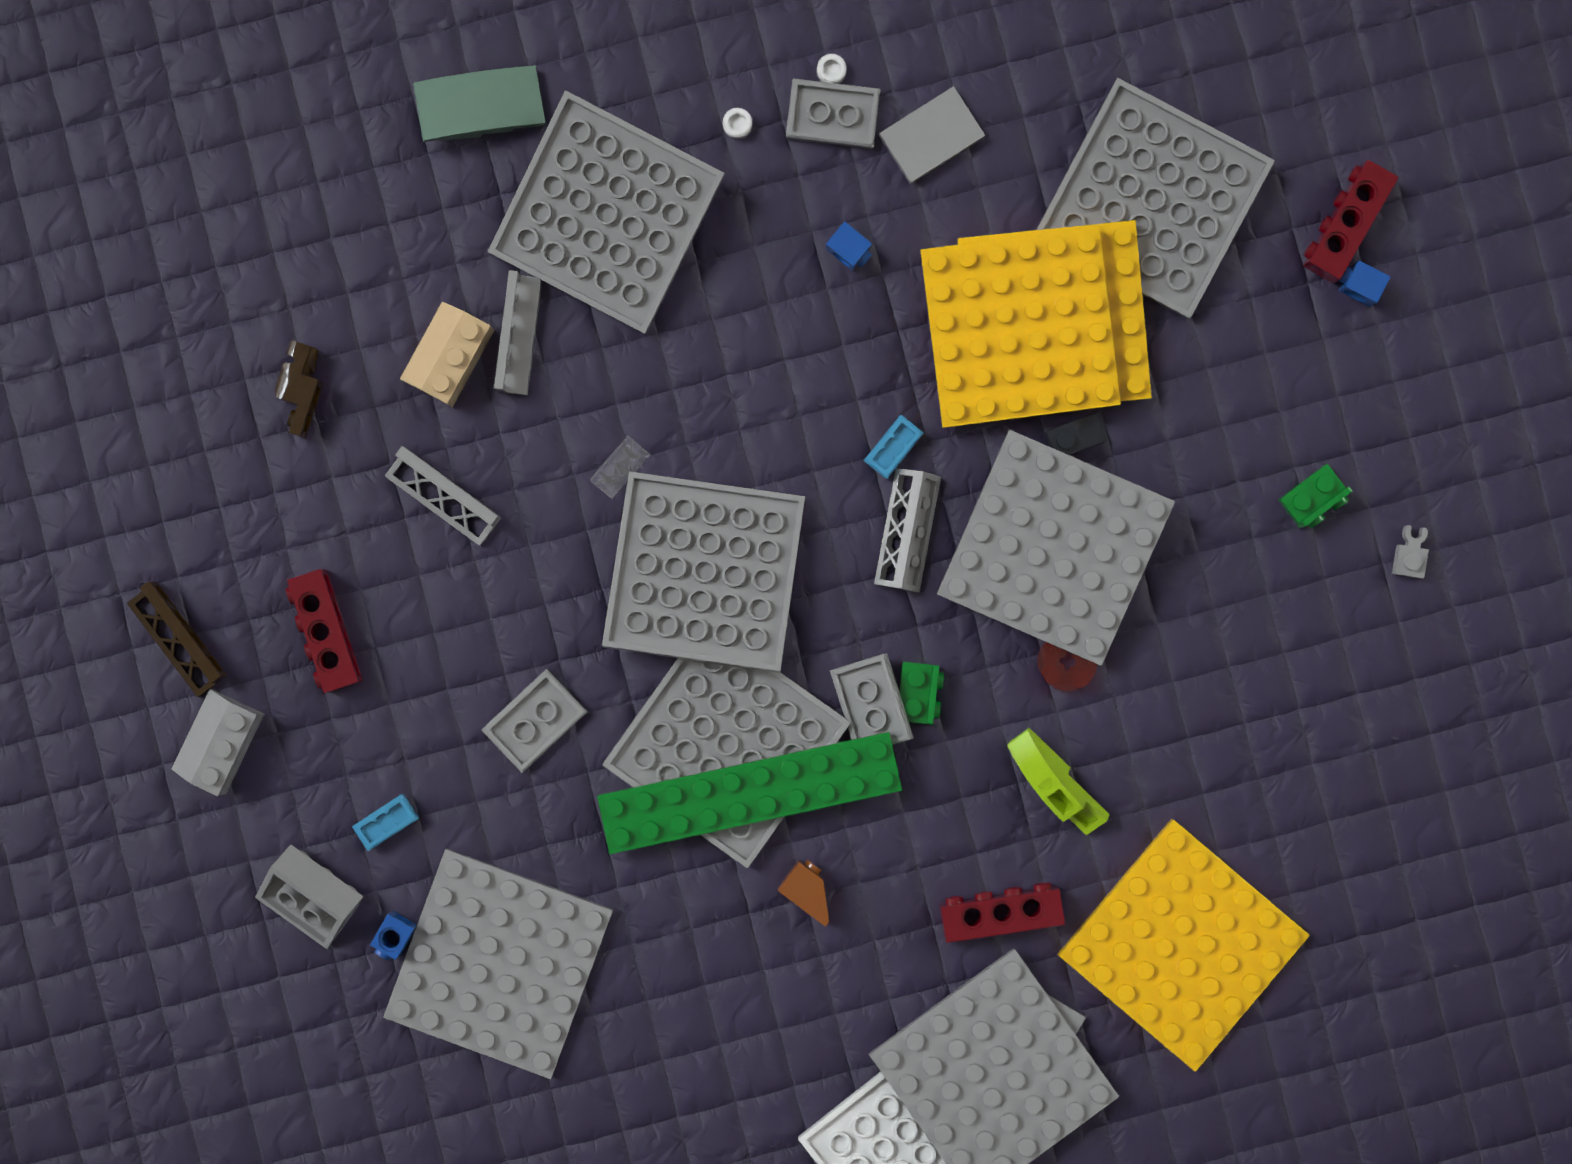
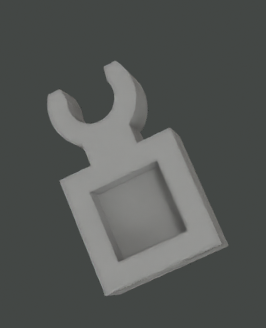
[1392,525,1429,579]

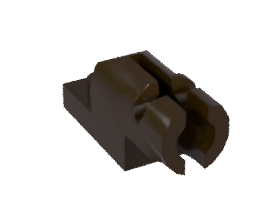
[275,340,324,439]

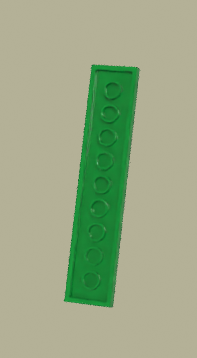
[597,731,902,854]

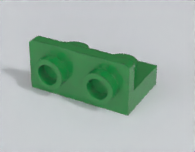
[1278,464,1353,528]
[899,661,944,725]

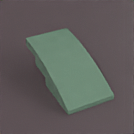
[413,66,545,142]

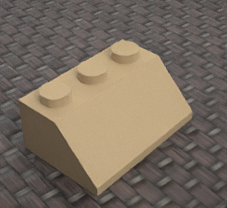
[400,302,495,407]

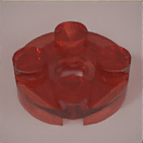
[1037,642,1098,691]

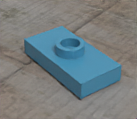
[864,415,924,480]
[352,793,419,851]

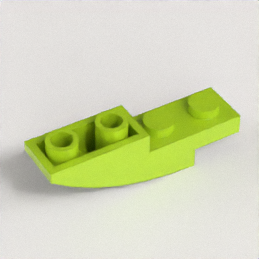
[1007,728,1110,835]

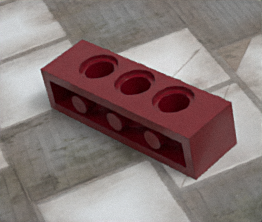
[1303,160,1399,284]
[285,569,363,693]
[939,882,1065,943]

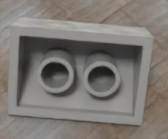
[172,689,264,796]
[255,845,363,949]

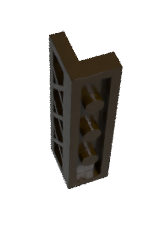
[127,581,228,697]

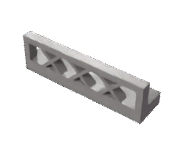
[494,270,542,396]
[385,446,501,546]
[874,468,941,593]

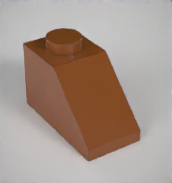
[778,859,829,927]

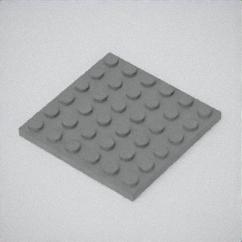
[1037,78,1275,319]
[488,90,726,334]
[937,430,1175,666]
[602,471,805,673]
[602,658,851,869]
[383,848,613,1079]
[868,948,1119,1164]

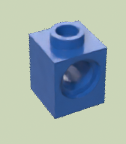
[825,221,872,271]
[1339,261,1391,307]
[370,911,417,960]

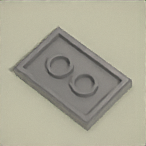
[786,79,880,149]
[879,86,985,185]
[830,653,914,745]
[482,669,587,773]

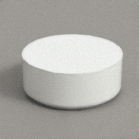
[817,54,846,84]
[723,108,752,139]

